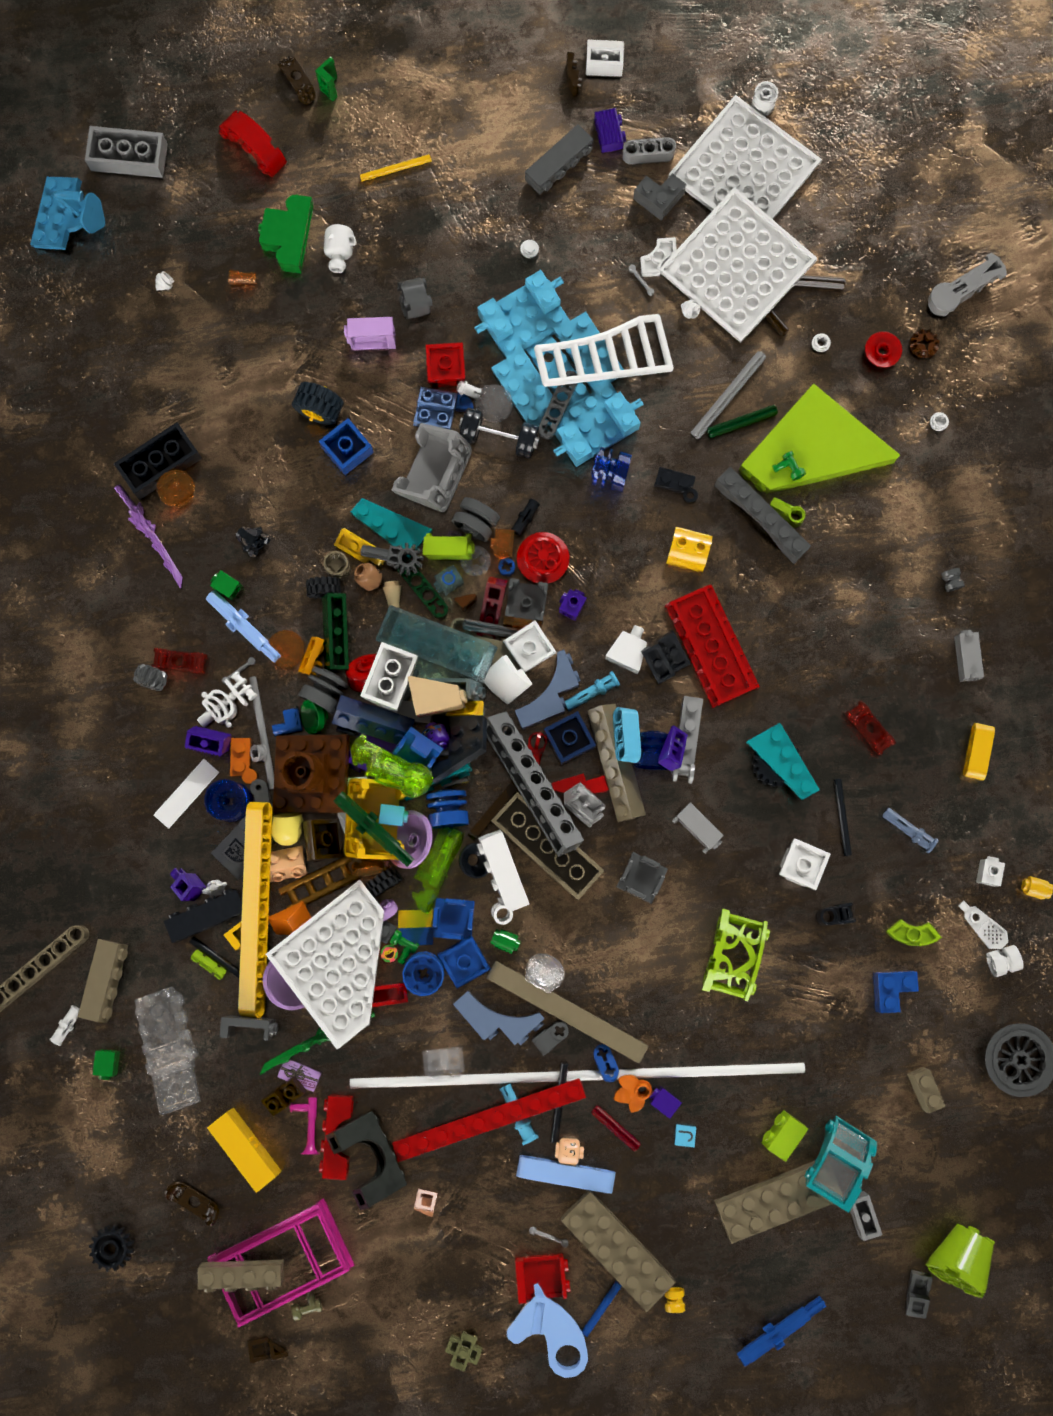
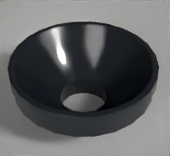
[459,843,488,878]

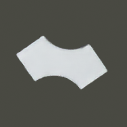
[640,237,677,277]

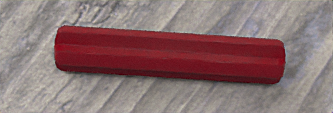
[591,1105,641,1152]

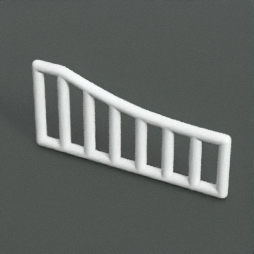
[534,314,674,387]

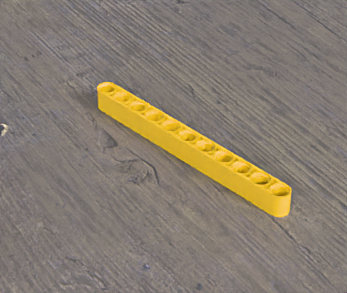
[238,802,272,1018]

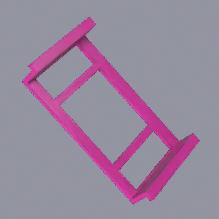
[207,1198,355,1328]

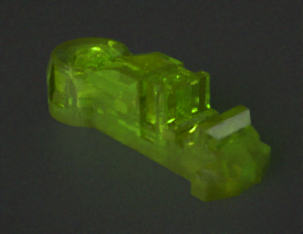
[350,734,433,798]
[412,827,464,913]

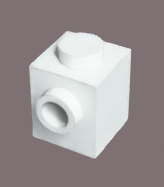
[976,856,1005,887]

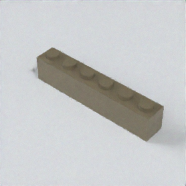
[587,704,646,822]

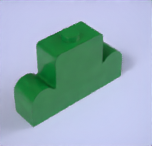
[258,195,314,274]

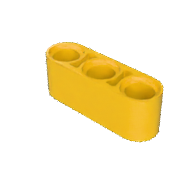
[963,723,995,781]

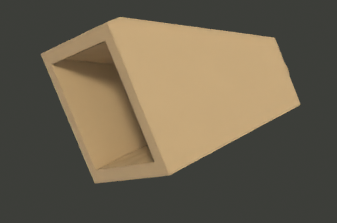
[408,676,468,718]

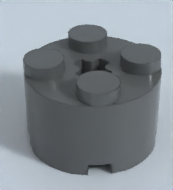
[397,277,432,320]

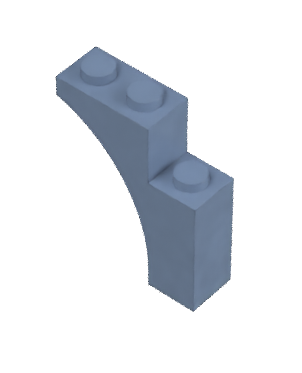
[515,650,581,730]
[453,990,545,1045]

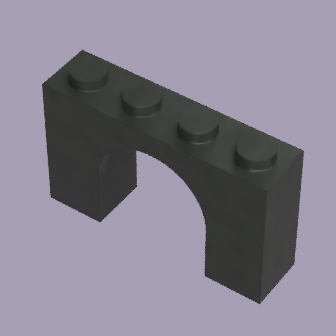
[325,1111,407,1210]

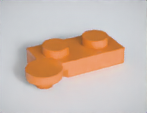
[230,738,258,784]

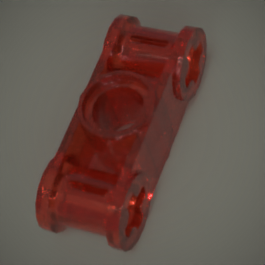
[151,648,208,674]
[845,701,896,756]

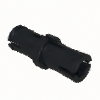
[510,498,540,536]

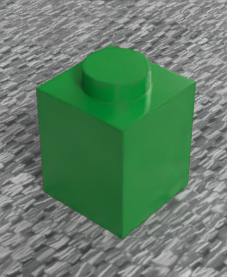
[210,570,243,602]
[92,1049,120,1080]

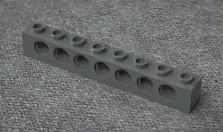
[487,711,584,857]

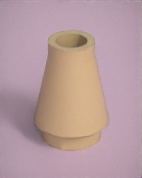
[383,581,401,609]

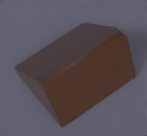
[454,594,477,612]

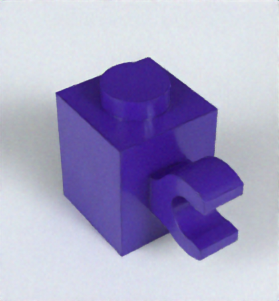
[170,868,206,901]

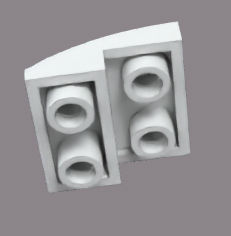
[480,655,532,704]

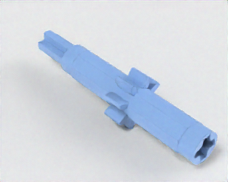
[206,590,281,663]

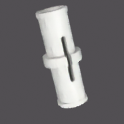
[50,1005,80,1046]

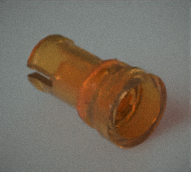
[229,270,257,285]

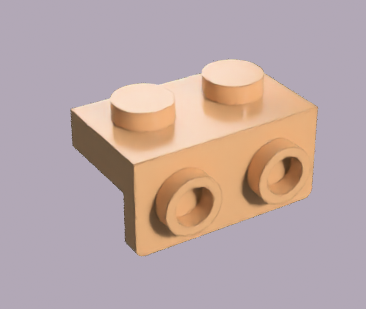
[270,845,308,882]

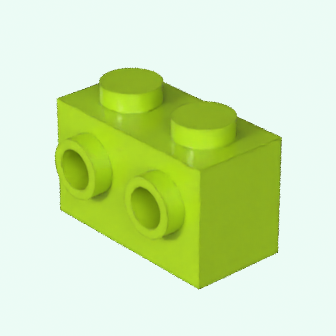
[761,1110,808,1162]

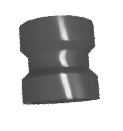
[941,568,965,592]

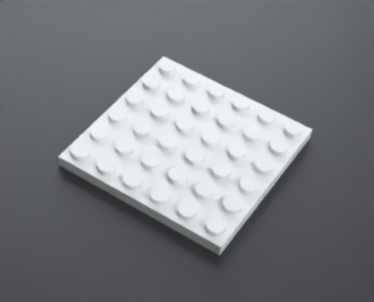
[668,95,822,220]
[659,187,817,343]

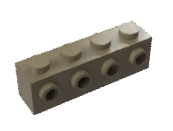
[78,939,128,1023]
[198,1260,284,1292]

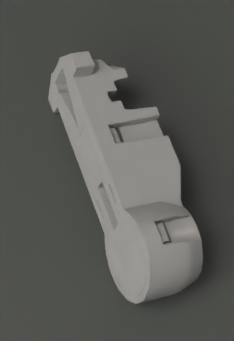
[928,253,1007,316]

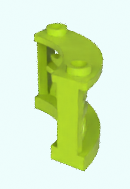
[702,908,770,1001]

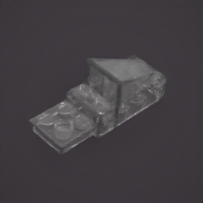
[135,987,201,1115]

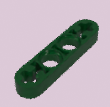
[397,557,449,619]

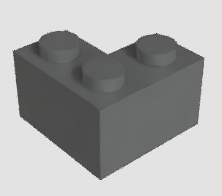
[633,173,686,221]

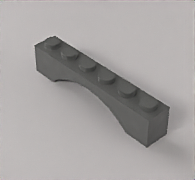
[714,467,811,564]

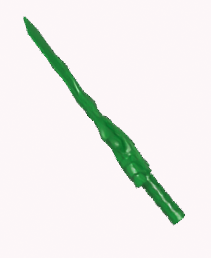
[260,1009,375,1075]

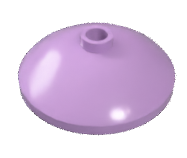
[391,810,432,869]
[263,961,305,1010]

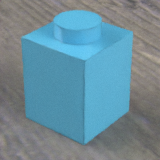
[379,804,409,826]

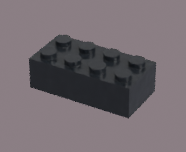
[113,422,202,500]

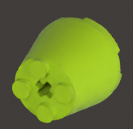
[926,1223,995,1298]

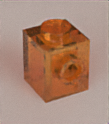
[490,529,514,559]

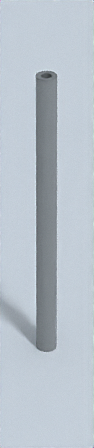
[249,677,274,790]

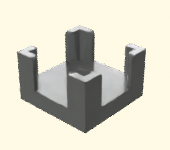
[505,578,548,625]

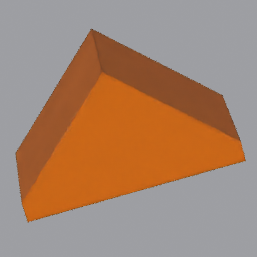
[268,901,312,935]

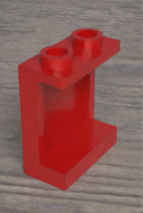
[515,1253,571,1304]

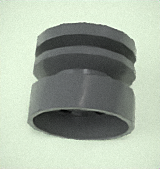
[298,667,349,714]

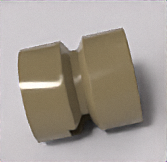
[323,551,351,580]

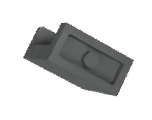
[219,1015,278,1041]

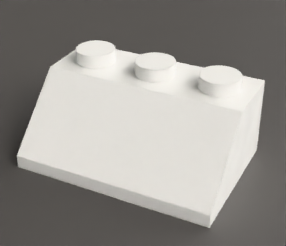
[360,642,418,713]

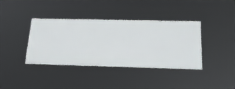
[154,759,219,829]

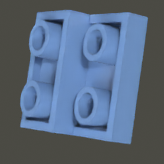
[413,387,457,430]

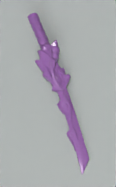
[114,484,183,589]

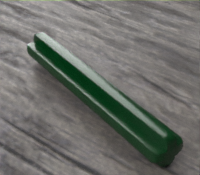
[707,405,778,438]

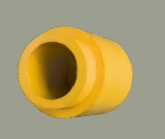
[1021,876,1053,900]

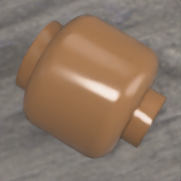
[354,563,382,591]

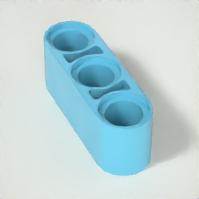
[613,707,641,763]

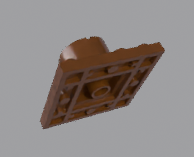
[273,735,350,813]

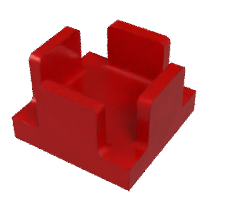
[426,342,465,388]

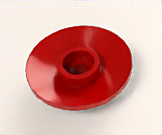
[865,331,902,368]

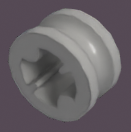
[250,744,268,762]

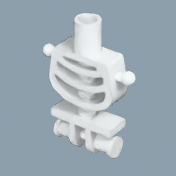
[197,672,257,728]

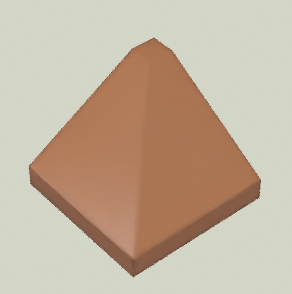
[414,1189,438,1217]

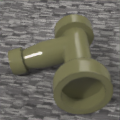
[291,1290,322,1321]

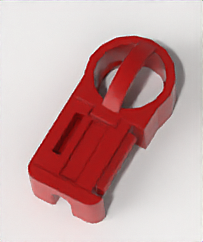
[528,732,547,765]

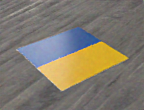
[398,910,433,946]

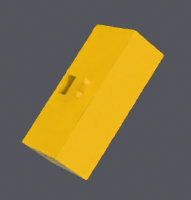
[207,1108,282,1193]

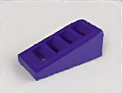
[658,725,688,771]

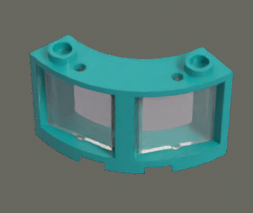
[804,1116,877,1213]

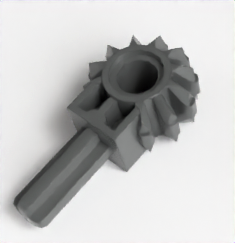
[361,543,424,576]

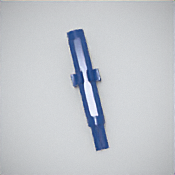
[737,1296,827,1367]

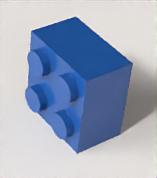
[319,418,374,475]

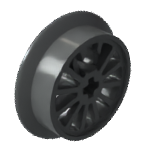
[985,1023,1053,1097]

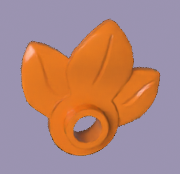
[614,1075,652,1113]

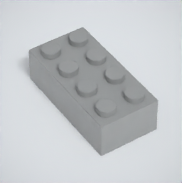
[85,126,168,178]

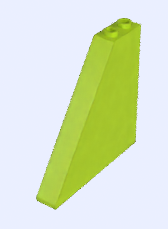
[739,383,900,494]

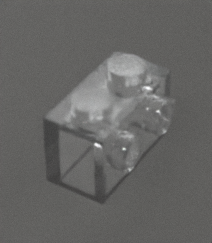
[423,1046,465,1079]

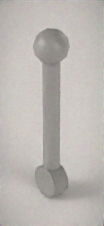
[629,264,654,296]
[222,657,256,684]
[529,1227,569,1247]

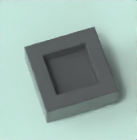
[381,920,398,944]

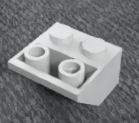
[586,40,624,77]

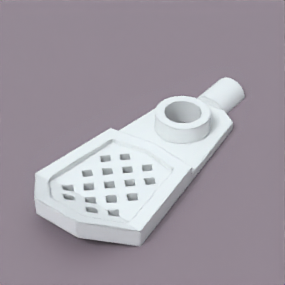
[958,900,1008,949]

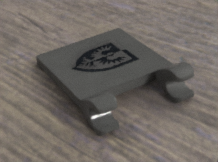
[211,816,275,880]

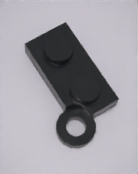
[654,467,698,503]

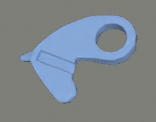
[507,1283,588,1378]

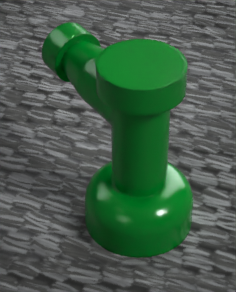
[772,451,806,481]
[389,929,419,965]

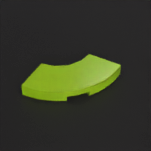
[885,919,942,946]

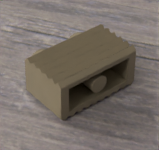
[907,1067,946,1113]

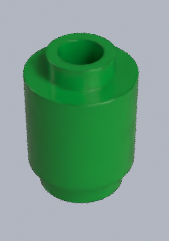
[490,929,521,954]

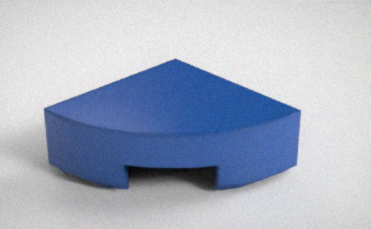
[455,392,474,412]

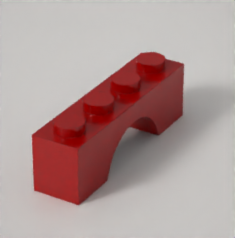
[319,1094,354,1180]

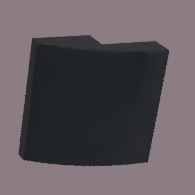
[641,630,691,684]

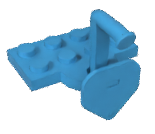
[30,177,105,250]

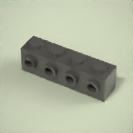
[525,124,593,195]

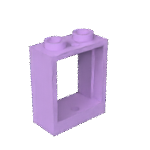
[344,317,396,350]

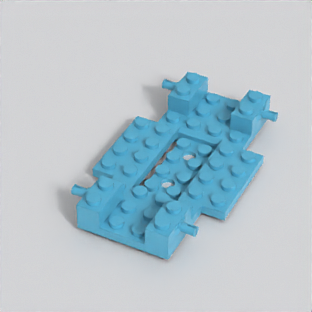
[474,270,644,467]

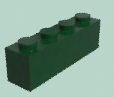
[322,593,349,672]

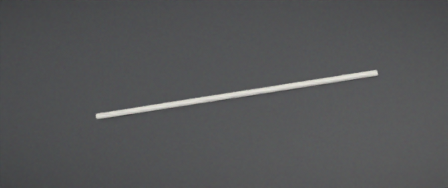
[350,1063,805,1089]

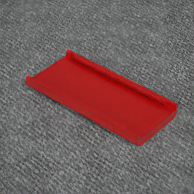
[664,585,760,709]

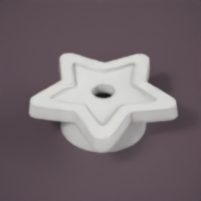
[202,880,227,897]

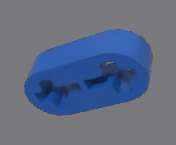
[593,1044,619,1083]

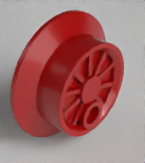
[517,532,570,584]

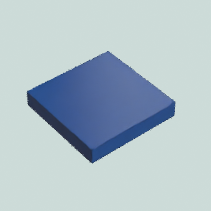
[437,935,491,989]

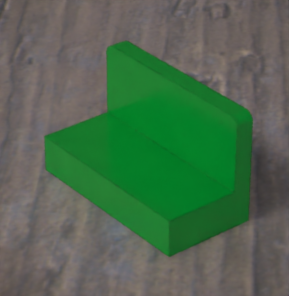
[315,57,338,102]

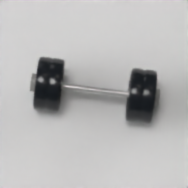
[459,408,540,459]

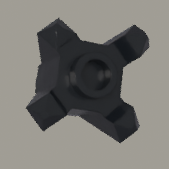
[236,527,271,557]

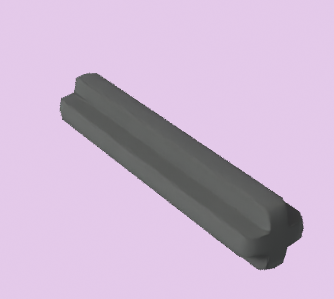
[462,619,518,638]

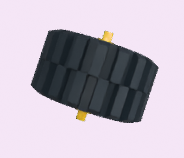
[292,382,344,425]

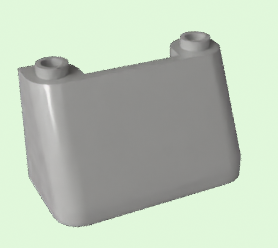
[392,423,472,512]

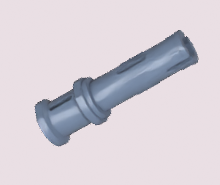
[882,808,939,854]

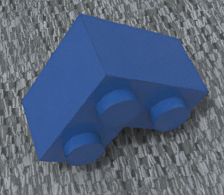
[873,971,919,1013]

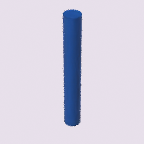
[582,1281,622,1337]

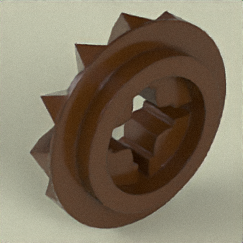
[909,329,940,358]

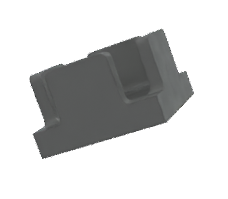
[616,852,668,904]

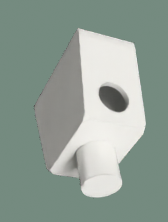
[605,625,647,674]

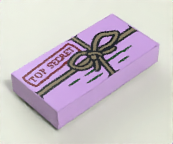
[277,1060,322,1092]

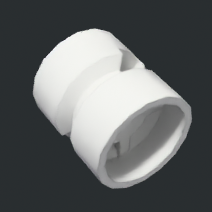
[751,81,778,116]
[986,945,1023,977]

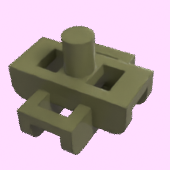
[445,1331,483,1371]

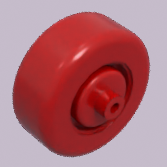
[345,654,377,692]

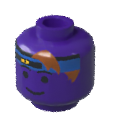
[422,722,450,751]

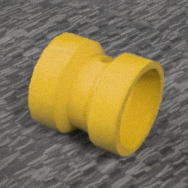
[664,1287,685,1313]

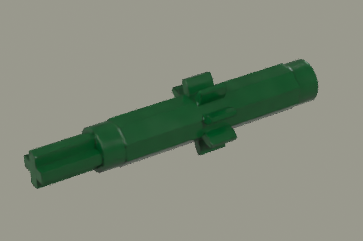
[333,791,414,867]

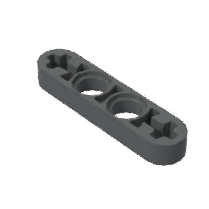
[539,371,578,439]

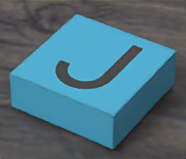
[674,1124,696,1147]

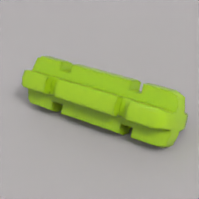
[191,950,227,980]

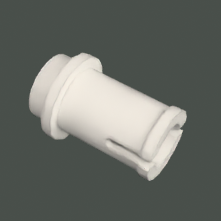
[456,381,482,400]

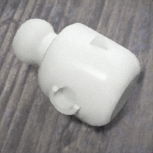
[323,224,356,273]

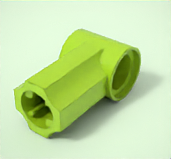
[770,497,805,528]

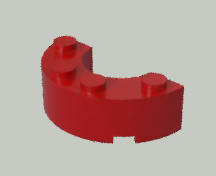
[218,110,287,177]

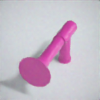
[290,1098,320,1155]

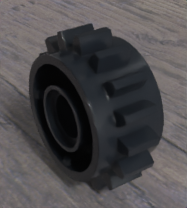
[89,1225,135,1272]

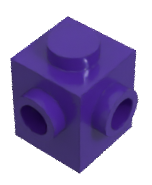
[559,589,587,621]

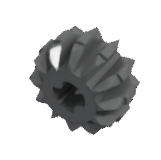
[133,664,168,691]

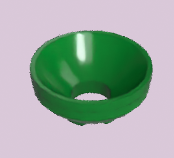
[300,699,328,734]

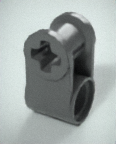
[531,1020,569,1056]

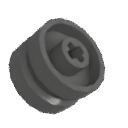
[451,497,500,542]

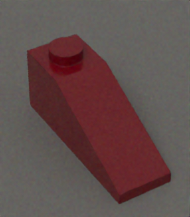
[476,577,508,640]

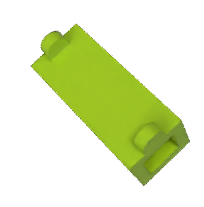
[422,533,475,560]

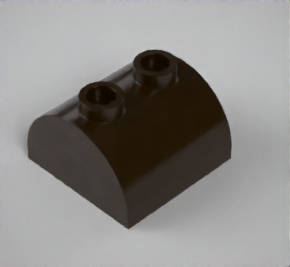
[303,819,343,861]

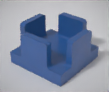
[390,727,443,776]
[433,898,475,940]

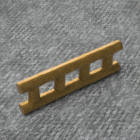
[278,856,360,908]

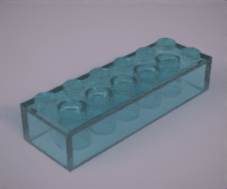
[376,605,498,683]

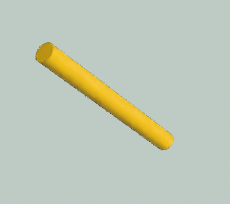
[360,154,431,182]

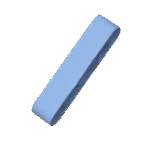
[516,1155,616,1194]

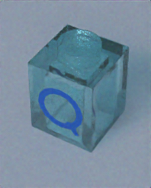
[433,564,464,596]

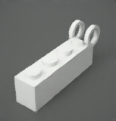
[477,829,529,925]

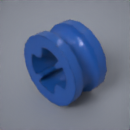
[498,558,515,577]

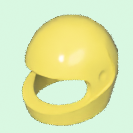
[272,813,303,846]

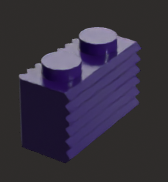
[594,108,626,153]
[185,726,232,757]

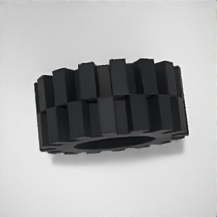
[306,576,341,599]
[365,866,403,898]

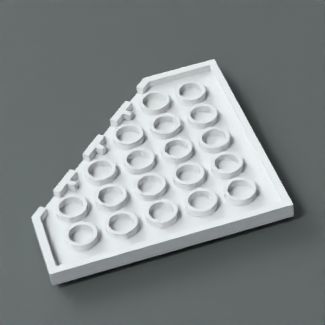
[266,880,385,1050]

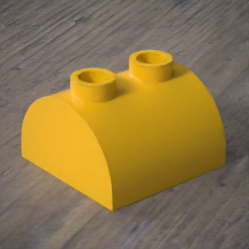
[666,527,713,573]

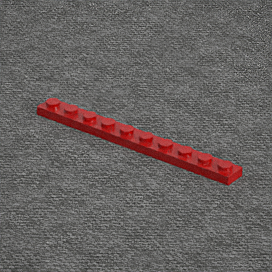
[392,1078,586,1162]

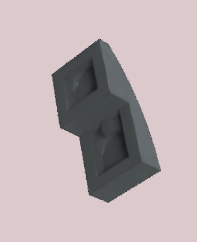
[905,1270,933,1319]

